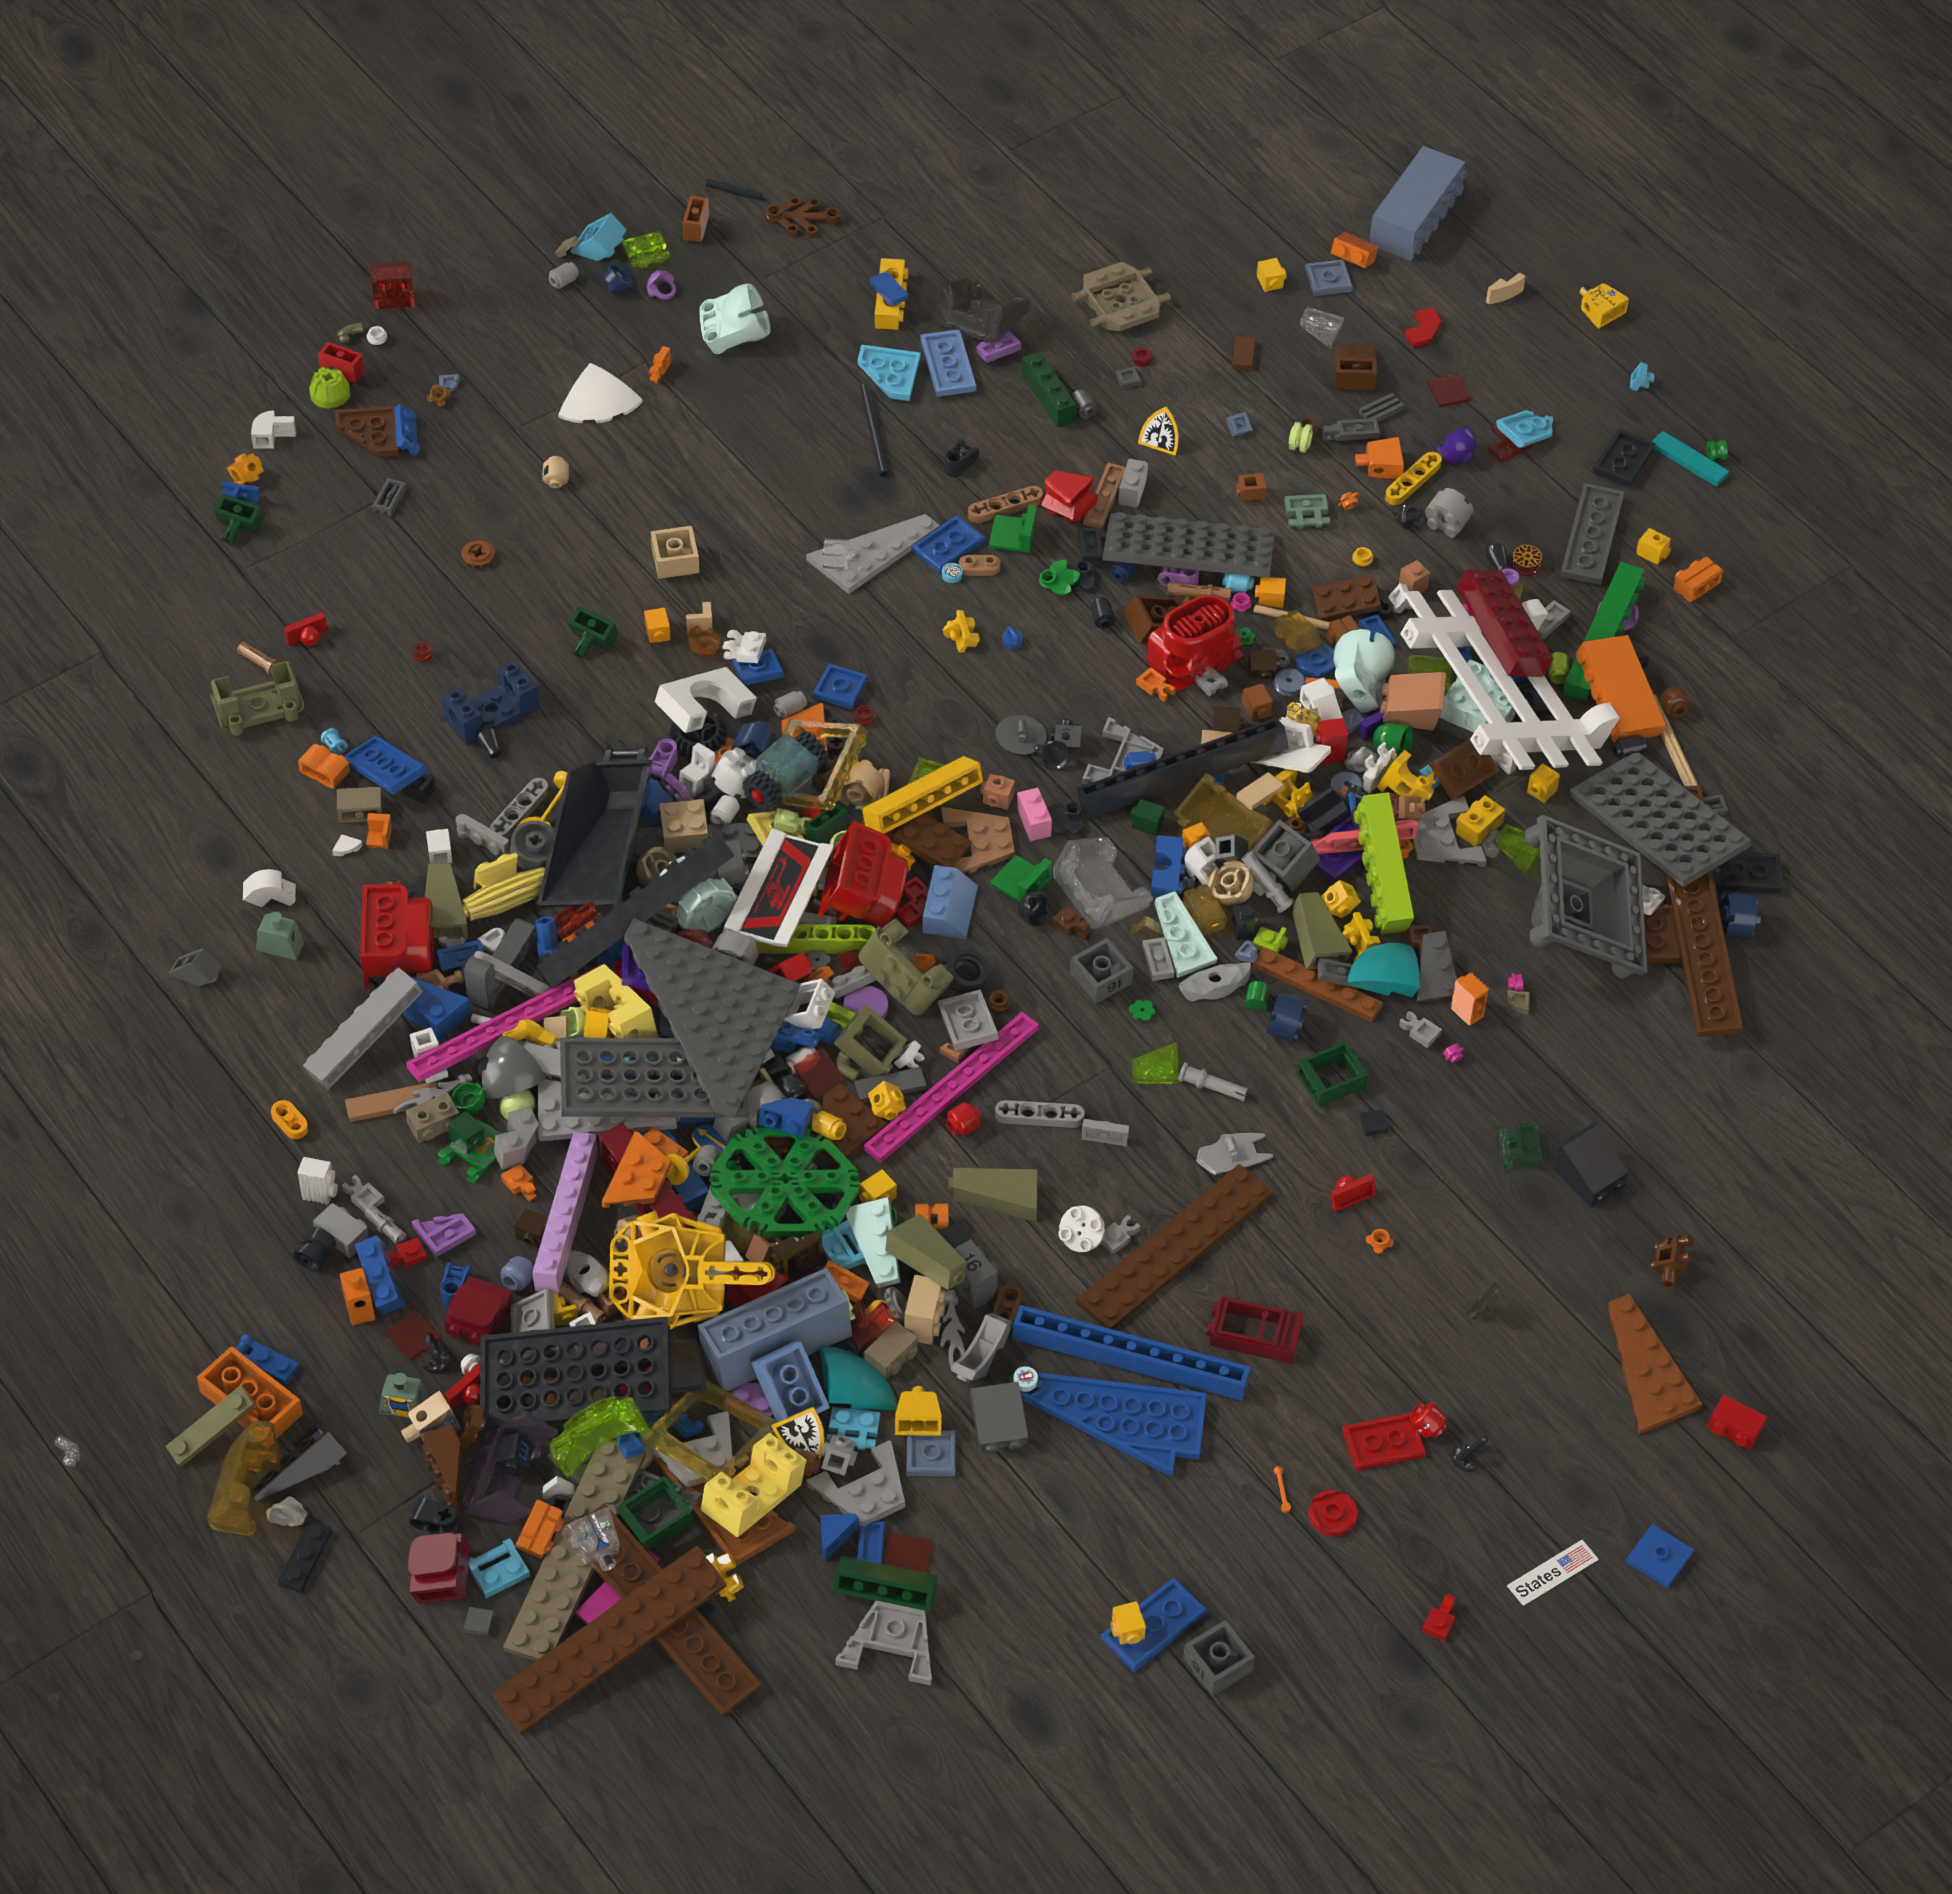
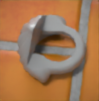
[1344,746,1379,773]
[266,1496,308,1527]

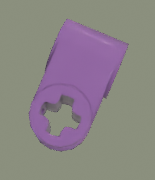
[1158,566,1199,587]
[648,739,678,781]

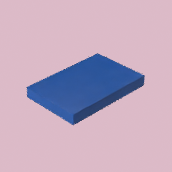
[911,515,985,573]

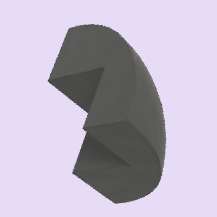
[482,1035,546,1098]

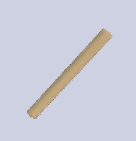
[1254,604,1330,630]

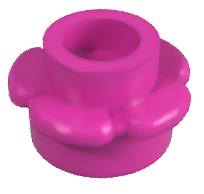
[1231,593,1252,612]
[1507,973,1524,991]
[1443,1043,1465,1063]

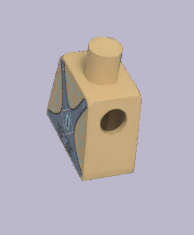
[401,1391,460,1443]

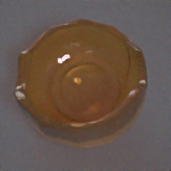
[688,626,721,656]

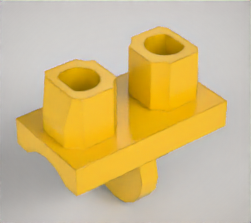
[943,610,980,653]
[1342,912,1380,955]
[706,1553,744,1602]

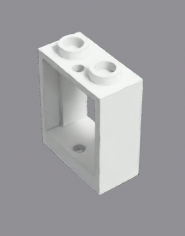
[784,979,835,1029]

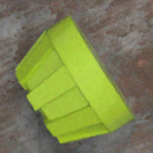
[309,366,351,409]

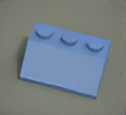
[923,865,978,939]

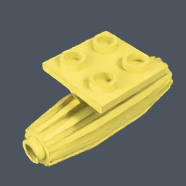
[462,852,545,921]

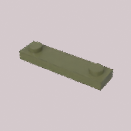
[166,1385,257,1466]

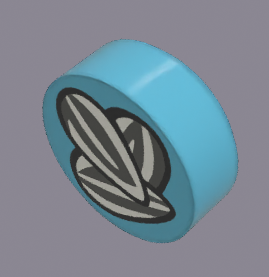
[942,563,963,583]

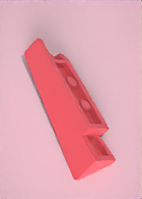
[1310,818,1418,854]

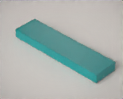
[1651,431,1729,487]

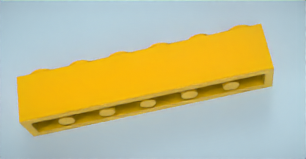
[862,756,983,834]

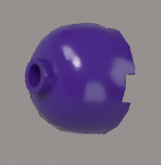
[1435,425,1477,464]

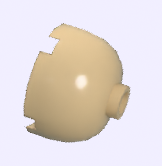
[636,847,677,888]
[1209,860,1254,906]

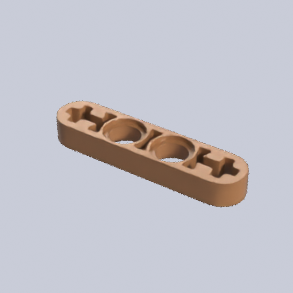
[968,486,1043,524]

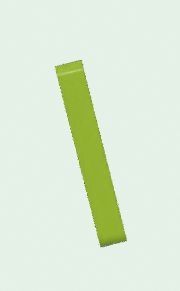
[723,924,876,954]

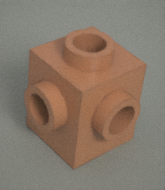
[980,774,1015,810]

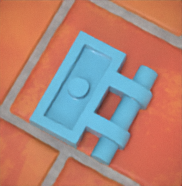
[827,1407,880,1451]

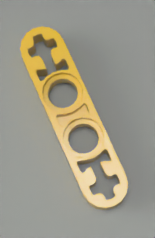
[1385,452,1442,506]

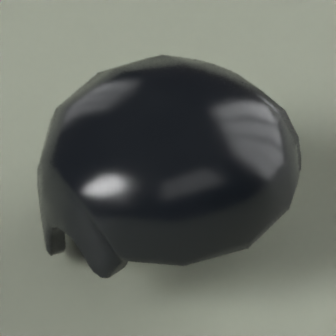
[1018,890,1047,927]

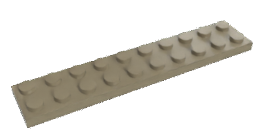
[503,1436,647,1661]

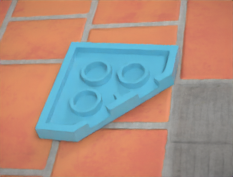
[858,345,921,401]

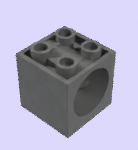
[1252,819,1321,893]

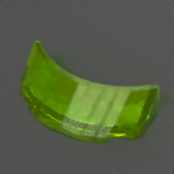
[549,1396,650,1478]

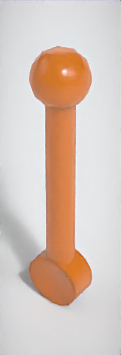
[1274,1466,1291,1513]

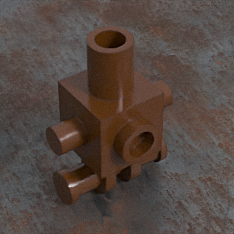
[1651,1234,1694,1289]

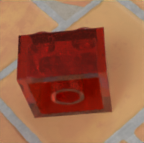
[371,261,415,309]

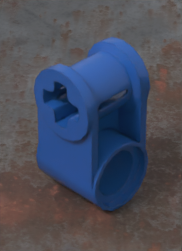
[440,1262,472,1308]

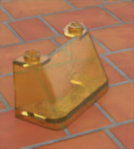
[1174,773,1275,852]
[207,1421,279,1536]

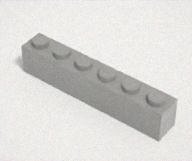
[303,967,423,1090]

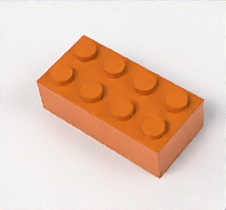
[197,1346,303,1446]

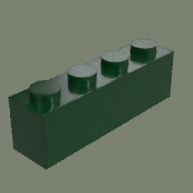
[1022,351,1076,427]
[833,1556,938,1612]

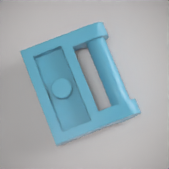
[822,1221,867,1270]
[468,1538,530,1599]

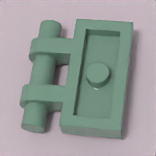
[1284,494,1330,529]

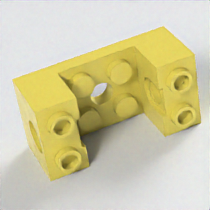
[574,964,658,1058]
[701,1433,806,1538]

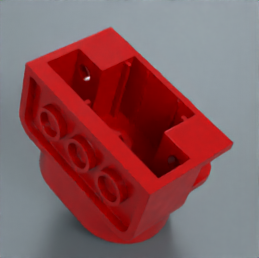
[1146,595,1245,693]
[817,821,908,927]
[360,884,434,989]

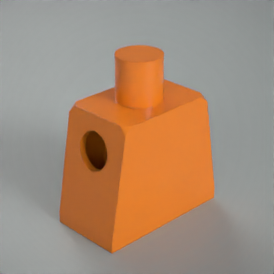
[1355,437,1404,480]
[340,1268,375,1326]

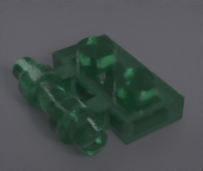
[1496,1123,1543,1169]

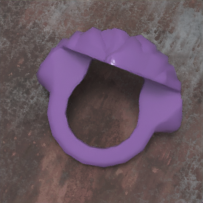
[646,270,676,300]

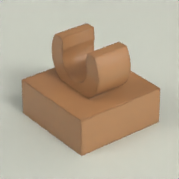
[1399,796,1425,818]

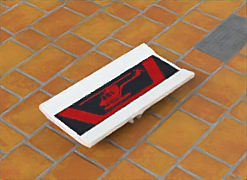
[724,828,834,947]

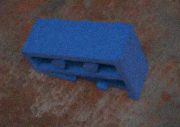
[403,977,471,1041]

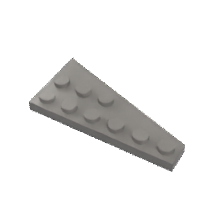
[806,514,940,594]
[538,1079,677,1141]

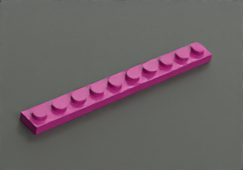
[406,964,601,1082]
[864,1012,1039,1163]

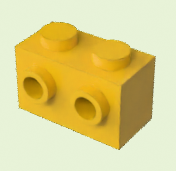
[1456,795,1506,847]

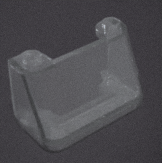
[1053,837,1153,929]

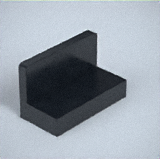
[1297,787,1351,832]

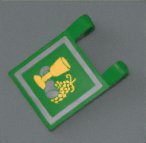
[438,1119,502,1184]

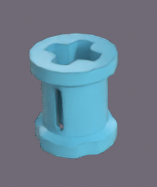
[320,728,348,755]

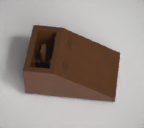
[1333,344,1377,390]
[422,1424,464,1517]

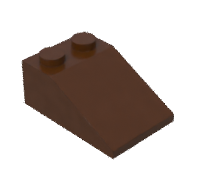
[1123,595,1178,644]

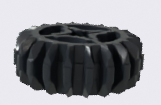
[669,710,727,760]

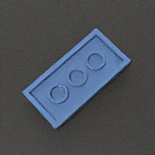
[920,329,976,397]

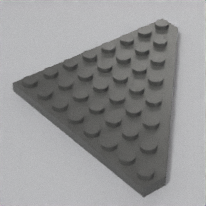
[624,918,801,1119]

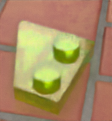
[1496,824,1540,874]
[1132,1043,1178,1084]

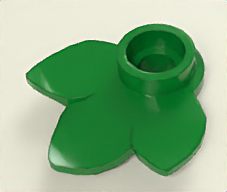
[1039,560,1081,595]

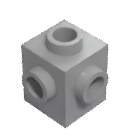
[821,1435,858,1476]

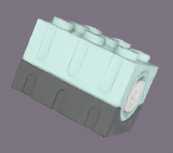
[1437,659,1516,741]

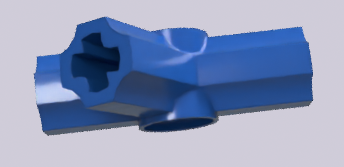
[535,916,561,982]

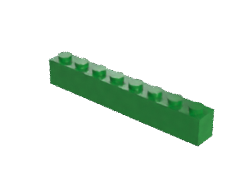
[1563,562,1646,703]

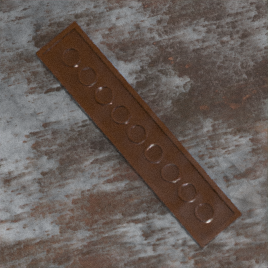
[1665,851,1743,1037]
[1076,1164,1273,1330]
[565,1503,762,1717]
[492,1545,727,1735]

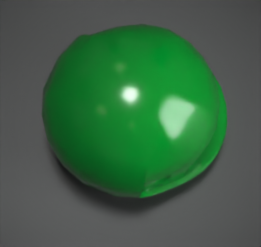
[1373,723,1413,757]

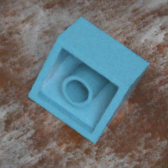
[570,213,627,261]

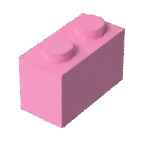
[1017,788,1052,841]

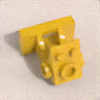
[1376,750,1436,803]
[1262,769,1314,819]

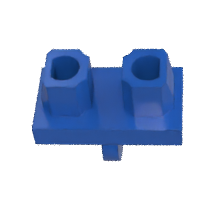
[221,481,260,505]

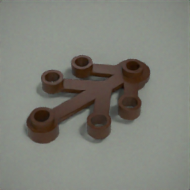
[764,197,840,238]

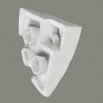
[558,363,643,423]

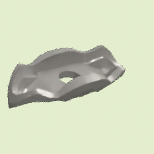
[1179,962,1251,1002]
[565,1249,610,1297]

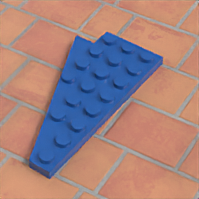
[1020,1372,1207,1476]

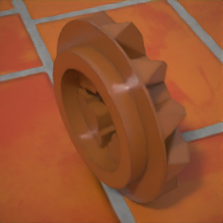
[461,540,495,568]

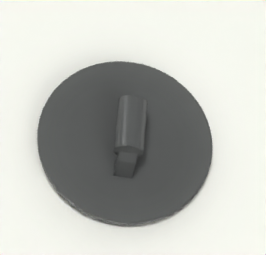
[995,715,1047,755]

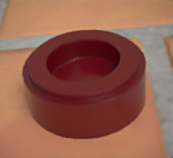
[1132,348,1152,367]

